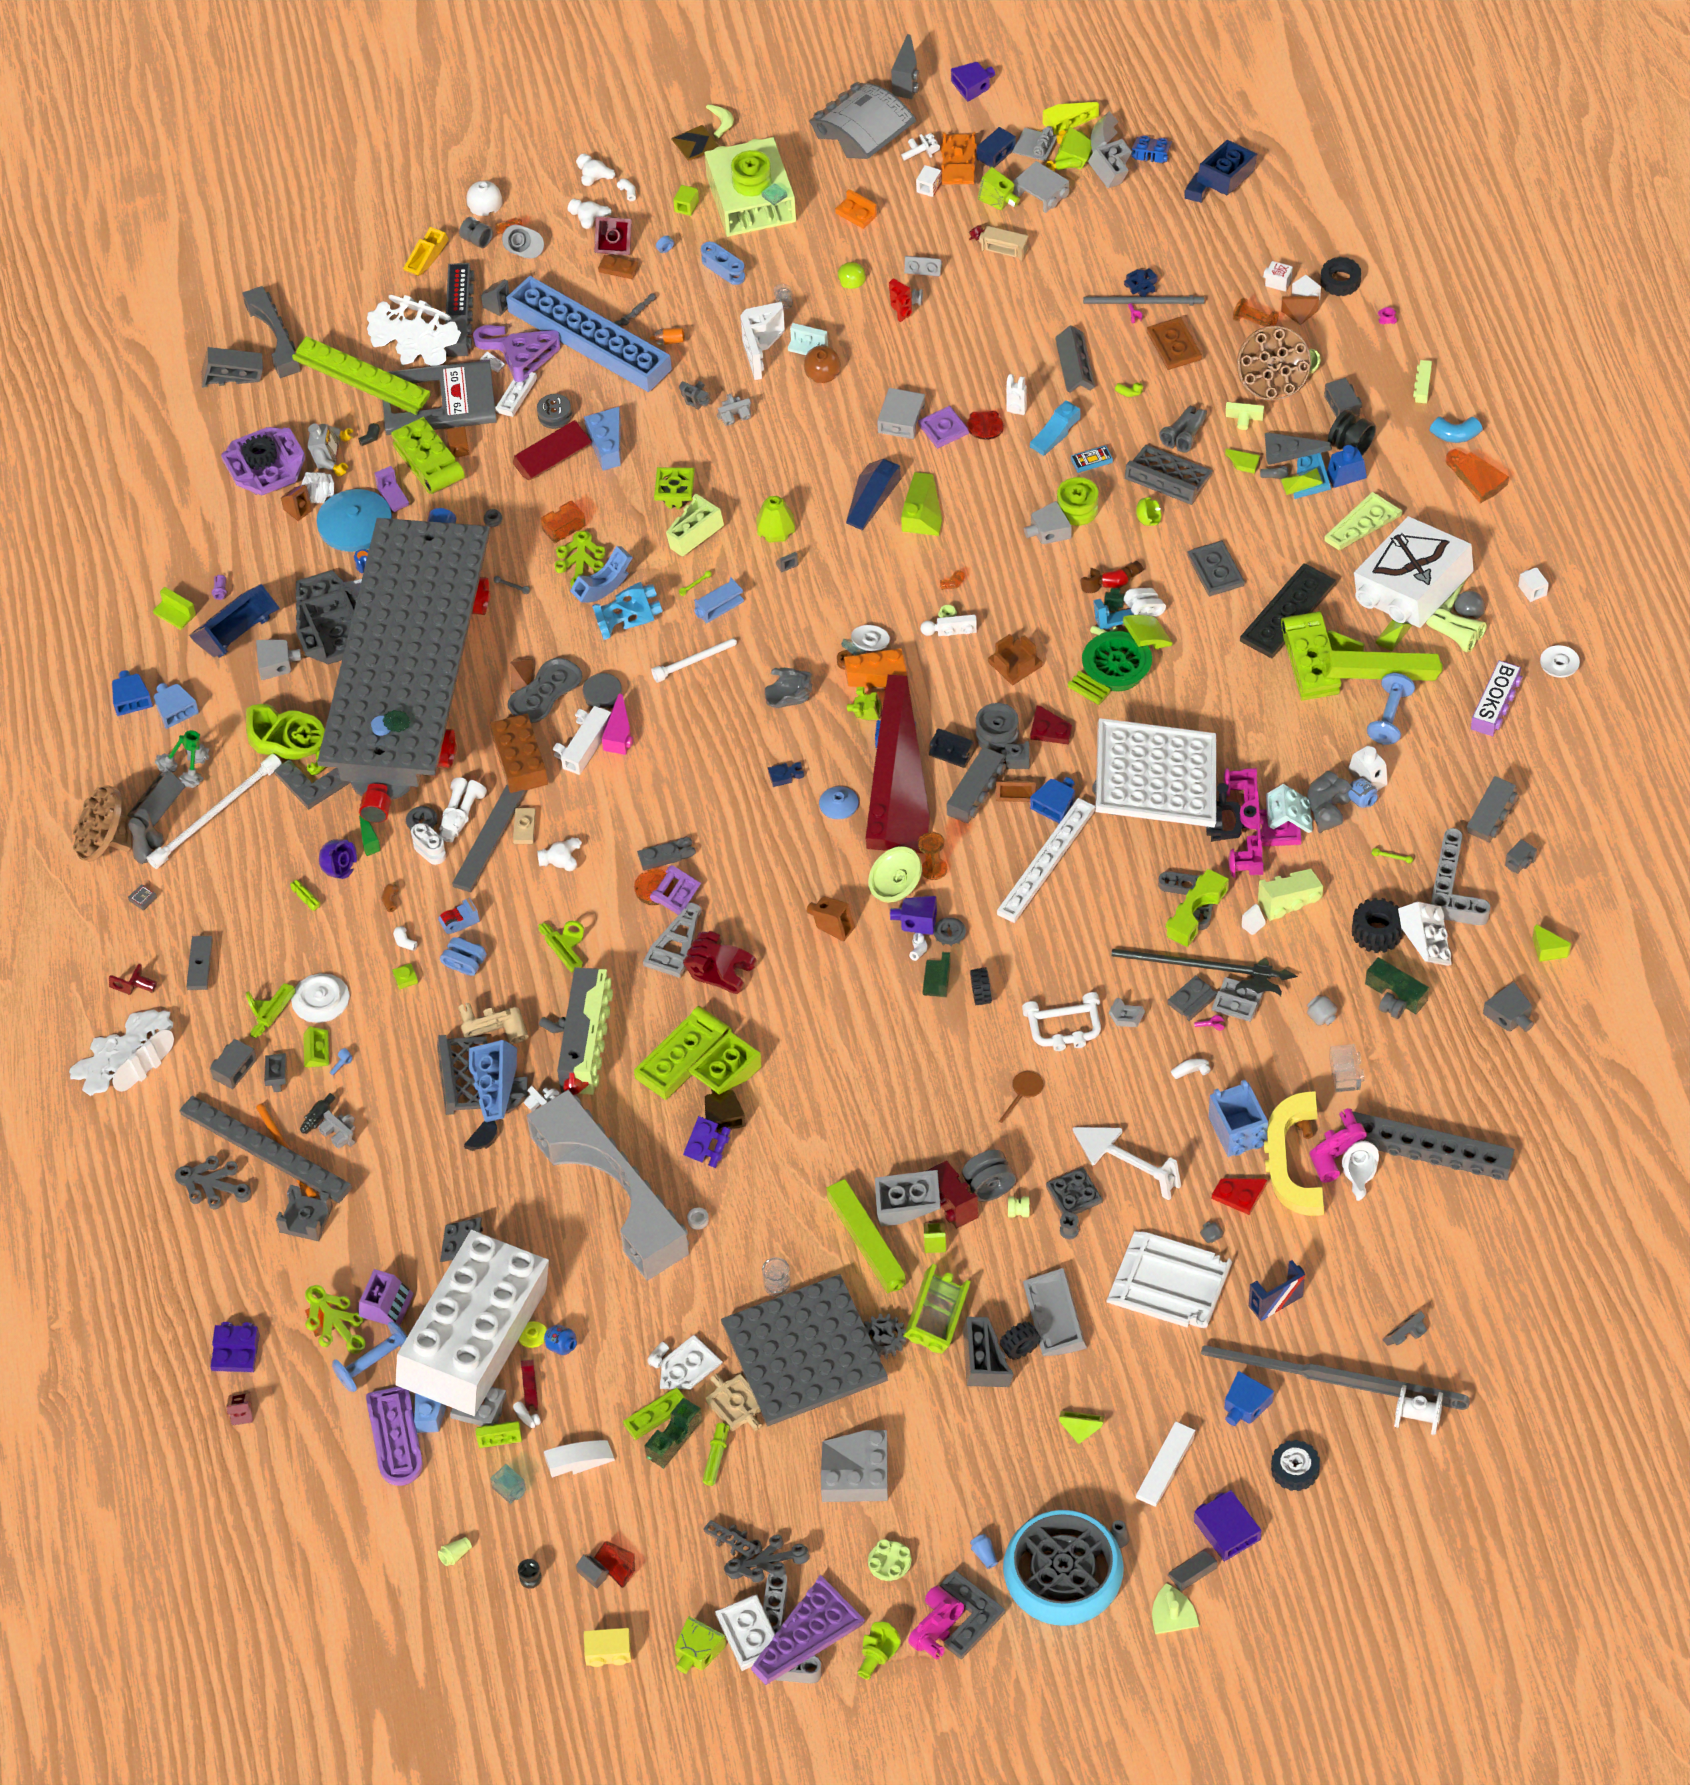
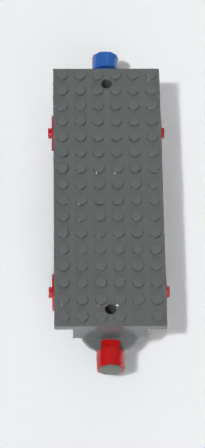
[317,508,490,823]

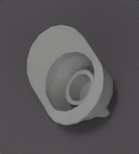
[502,225,544,259]

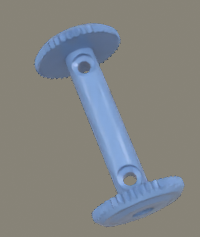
[1367,673,1415,745]
[332,1322,407,1392]

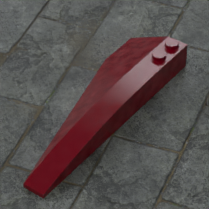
[865,674,930,854]

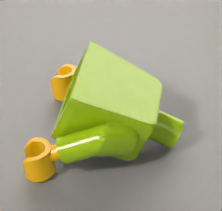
[1046,127,1093,172]

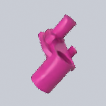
[1309,1108,1367,1183]
[908,1586,964,1660]

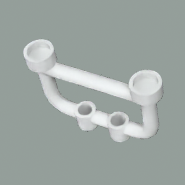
[1022,992,1101,1051]

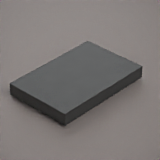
[1187,540,1245,597]

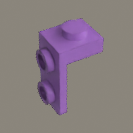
[374,466,409,512]

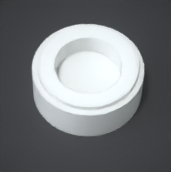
[687,1208,709,1229]

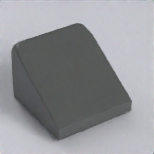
[776,552,798,573]

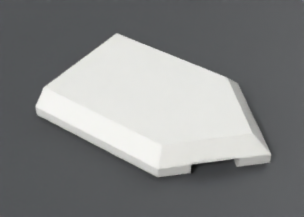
[660,1335,723,1389]

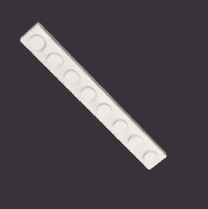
[997,798,1095,923]

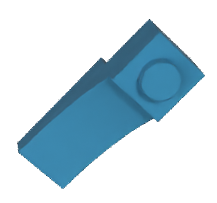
[1030,400,1080,456]

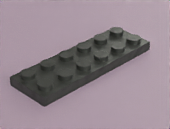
[1240,563,1336,659]

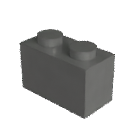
[1324,378,1362,418]
[210,1039,257,1090]

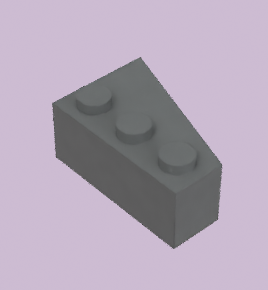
[201,347,263,388]
[1467,776,1518,843]
[963,1317,1014,1387]

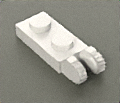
[1006,374,1027,415]

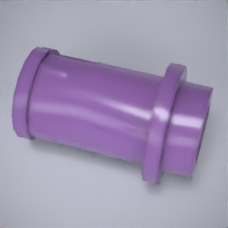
[212,575,227,600]

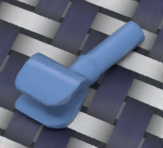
[329,1048,352,1075]

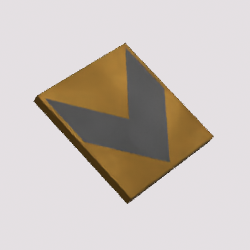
[671,125,719,161]

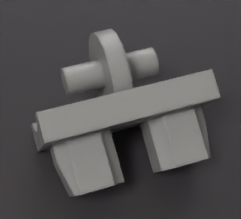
[717,394,751,426]
[318,1110,356,1149]

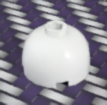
[466,181,502,216]

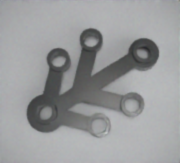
[175,1156,252,1210]
[724,1535,810,1582]

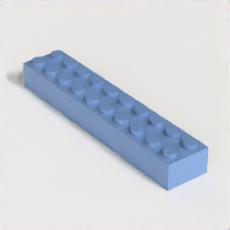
[506,276,672,392]

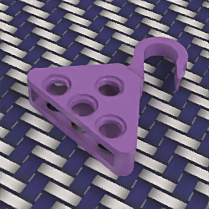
[473,325,560,382]

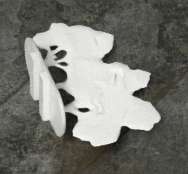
[367,295,461,367]
[69,1009,174,1096]

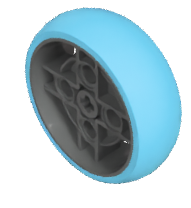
[1003,1510,1124,1626]

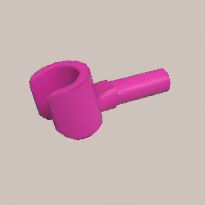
[1128,303,1142,323]
[1194,1015,1225,1031]

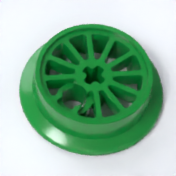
[1082,631,1152,692]

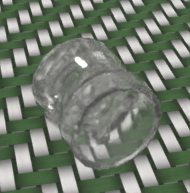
[774,284,793,310]

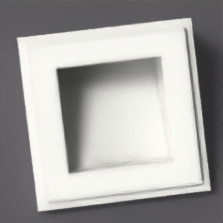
[1242,904,1266,935]

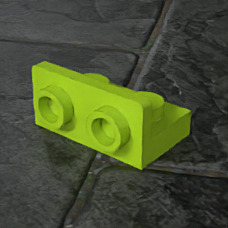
[475,1421,522,1448]

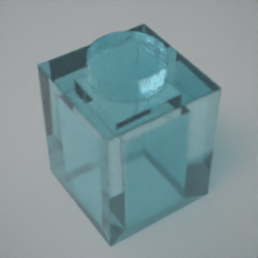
[490,1464,526,1504]

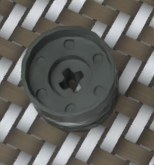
[1328,410,1376,456]

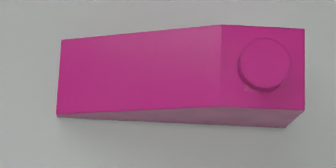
[602,694,633,755]

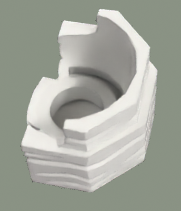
[301,472,334,503]

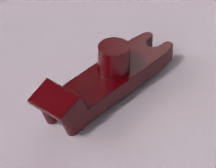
[521,1359,538,1412]

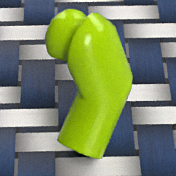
[307,750,326,775]

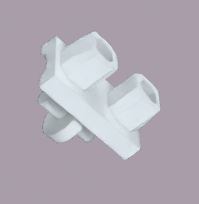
[523,1086,559,1112]

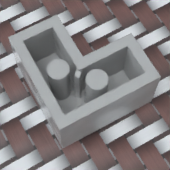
[1088,139,1132,188]

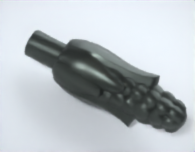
[300,1093,335,1134]

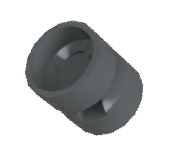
[459,217,493,248]

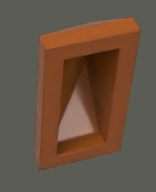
[1281,296,1319,325]
[510,659,533,692]
[996,779,1036,802]

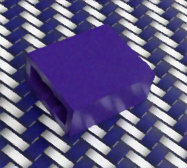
[1194,1490,1261,1562]

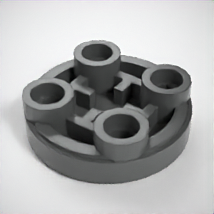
[583,673,622,709]

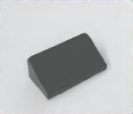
[1168,1551,1217,1591]

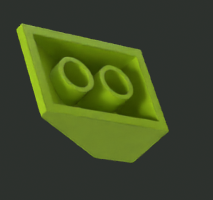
[688,1032,761,1094]

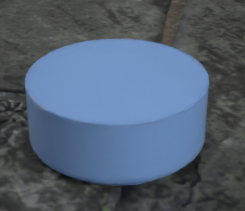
[656,235,674,253]
[371,716,392,736]

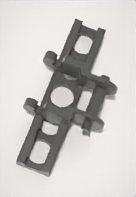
[703,1520,757,1558]

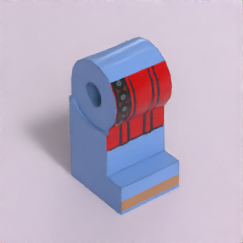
[438,897,480,934]

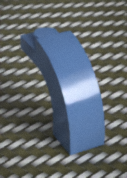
[570,546,633,603]

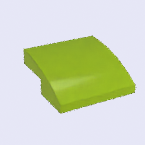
[1123,615,1173,649]

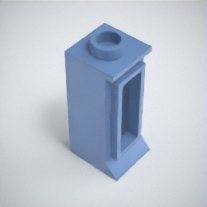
[694,577,744,624]

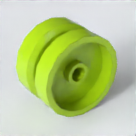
[731,150,772,197]
[1057,477,1098,526]

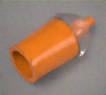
[650,328,685,346]

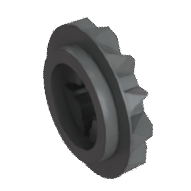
[406,806,437,831]
[934,918,966,947]

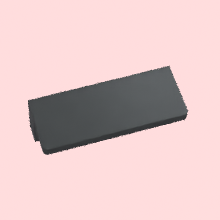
[127,770,185,827]

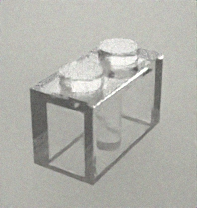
[1329,1044,1364,1092]

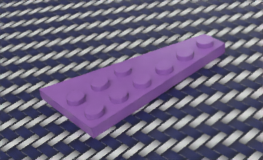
[751,1575,865,1685]

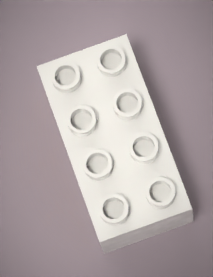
[396,1230,549,1416]

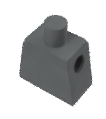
[1483,982,1534,1032]

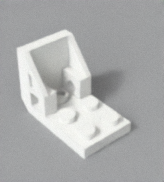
[740,302,785,380]

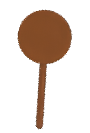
[999,1071,1043,1123]

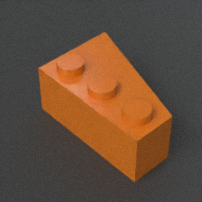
[844,648,907,690]

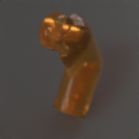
[940,570,965,590]

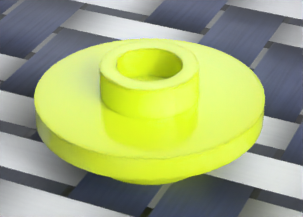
[518,1321,547,1348]

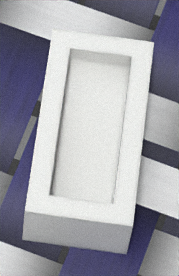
[480,352,505,373]

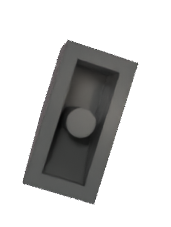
[481,279,510,316]

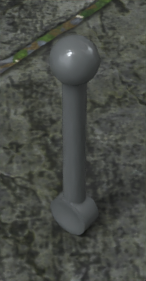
[494,576,530,594]

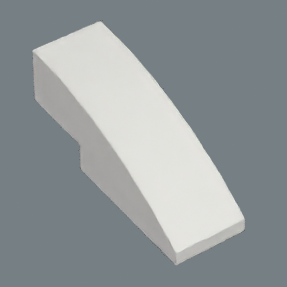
[544,1440,615,1477]

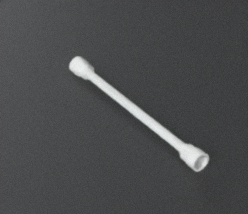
[147,754,282,869]

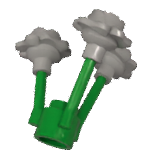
[155,730,209,788]

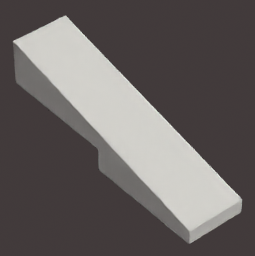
[1136,1421,1195,1507]

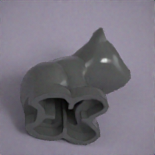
[1307,771,1352,833]

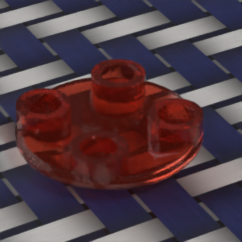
[967,411,1004,440]

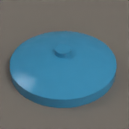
[317,489,392,552]

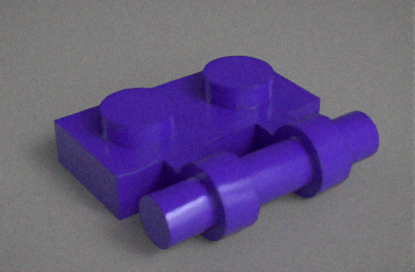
[683,1116,731,1168]

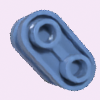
[440,937,487,976]

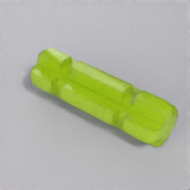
[290,880,320,911]

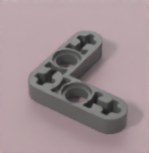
[1158,872,1214,930]

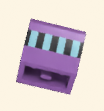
[359,1269,414,1326]

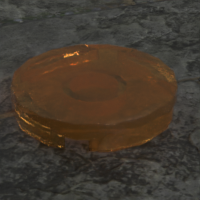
[634,869,674,905]

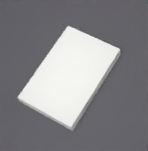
[715,1594,775,1671]

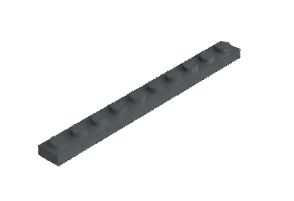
[179,1096,352,1203]

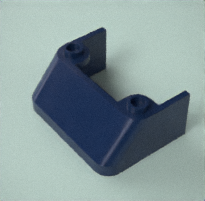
[189,584,280,658]

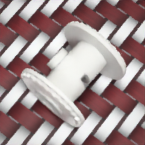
[1395,1385,1443,1435]

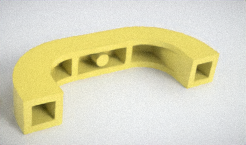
[1264,1091,1324,1216]

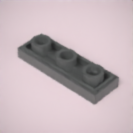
[186,936,213,990]

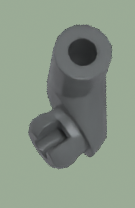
[1260,466,1289,479]
[539,1017,566,1033]

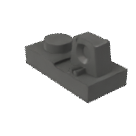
[264,1053,287,1092]
[1382,1311,1427,1346]

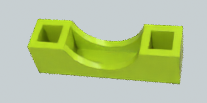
[1165,869,1229,947]

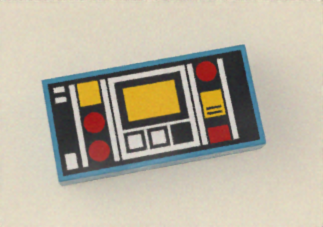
[1071,445,1113,473]

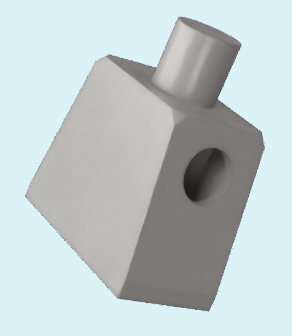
[1024,501,1071,544]
[256,640,302,680]

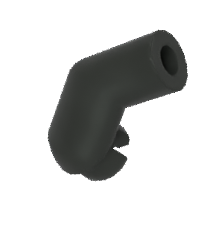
[358,423,380,446]

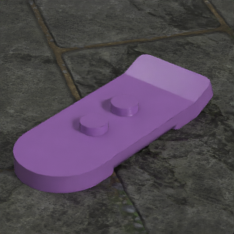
[366,1387,423,1486]

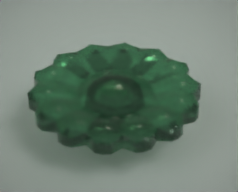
[383,710,411,732]

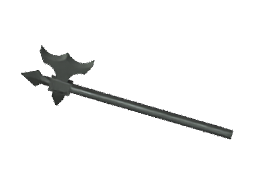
[1111,949,1298,997]

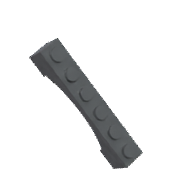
[242,286,301,378]

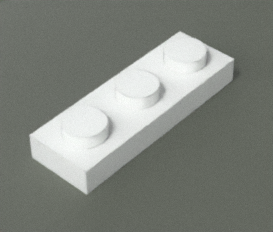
[496,370,537,417]

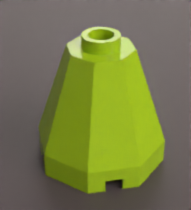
[756,496,795,543]

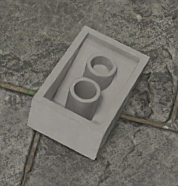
[875,1170,941,1227]

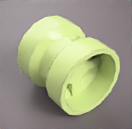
[1008,1196,1029,1218]

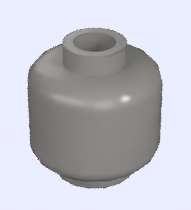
[1307,995,1337,1026]

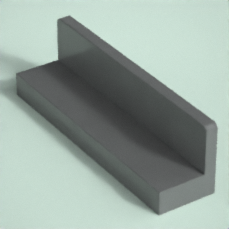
[1055,325,1095,392]

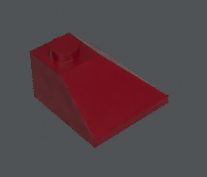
[594,216,632,255]

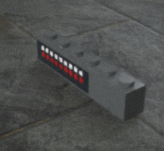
[445,263,475,357]

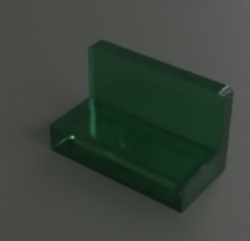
[922,952,951,997]

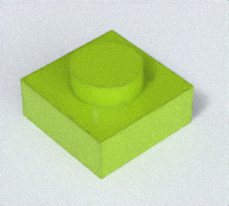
[392,964,418,990]

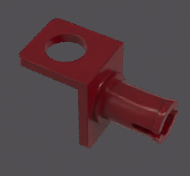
[109,964,157,995]

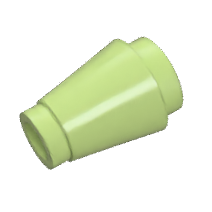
[438,1537,472,1566]

